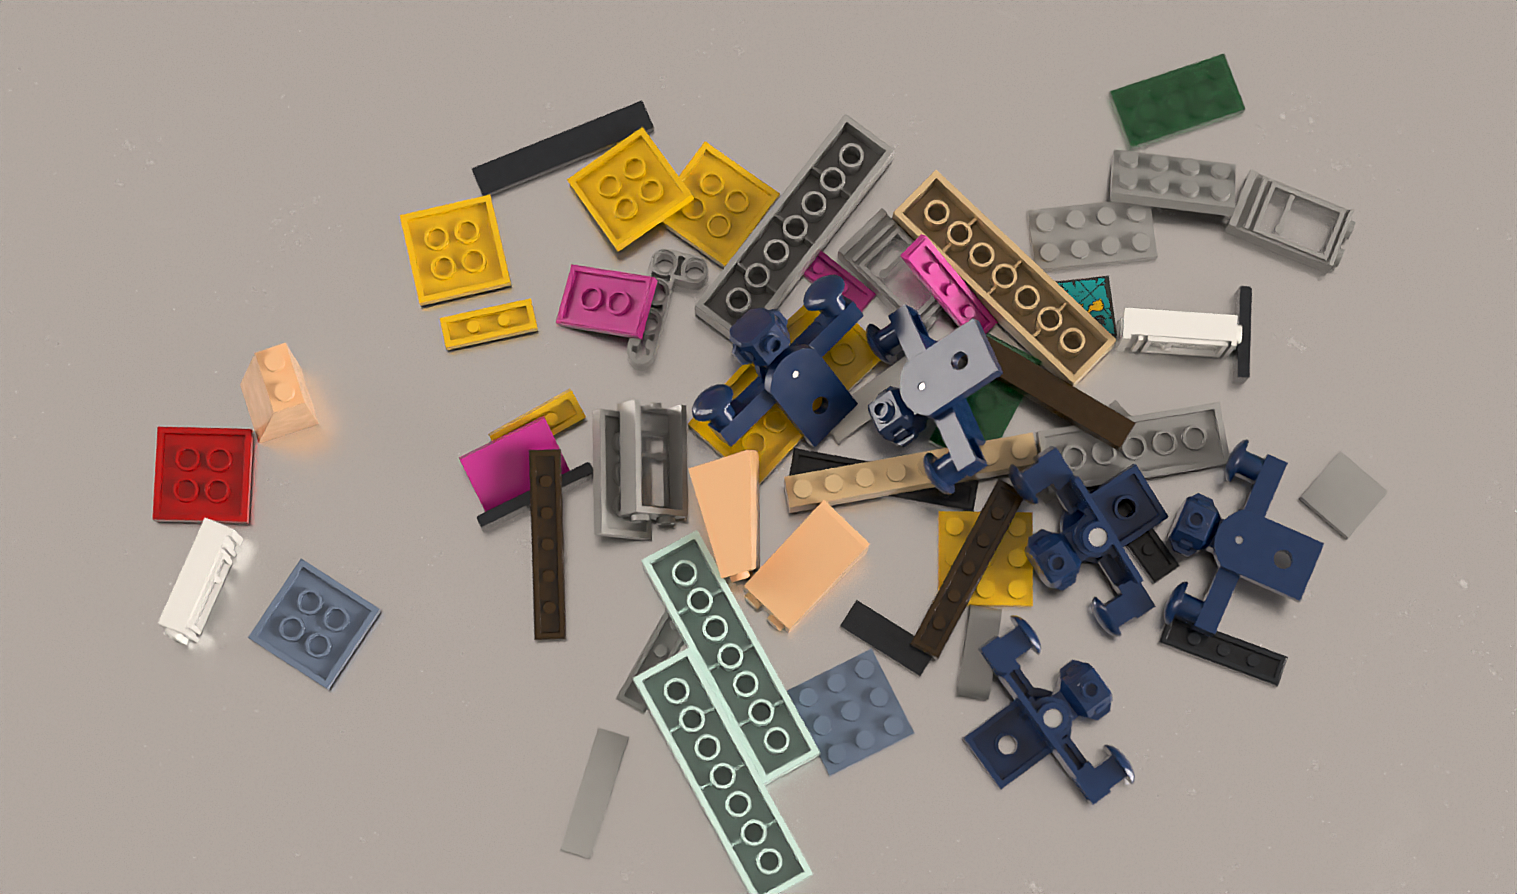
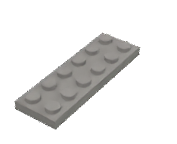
[1036,402,1230,494]

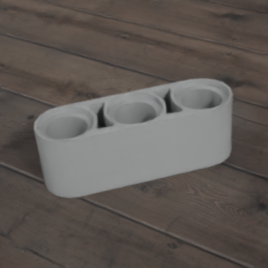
[957,605,1002,699]

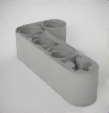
[627,249,709,370]

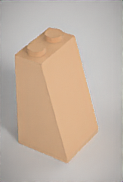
[240,343,319,444]
[688,450,760,582]
[743,500,870,633]

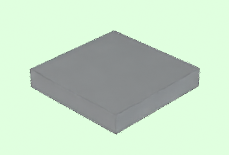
[1299,451,1388,540]

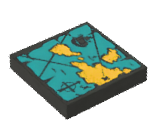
[1055,276,1117,338]

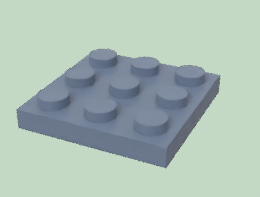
[248,558,381,690]
[787,648,915,777]

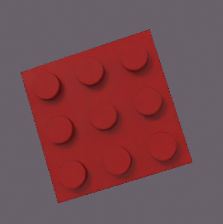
[152,426,253,524]

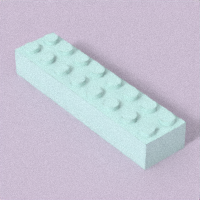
[641,530,820,785]
[633,647,813,894]

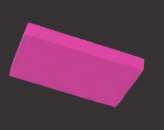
[555,264,658,339]
[459,416,570,512]

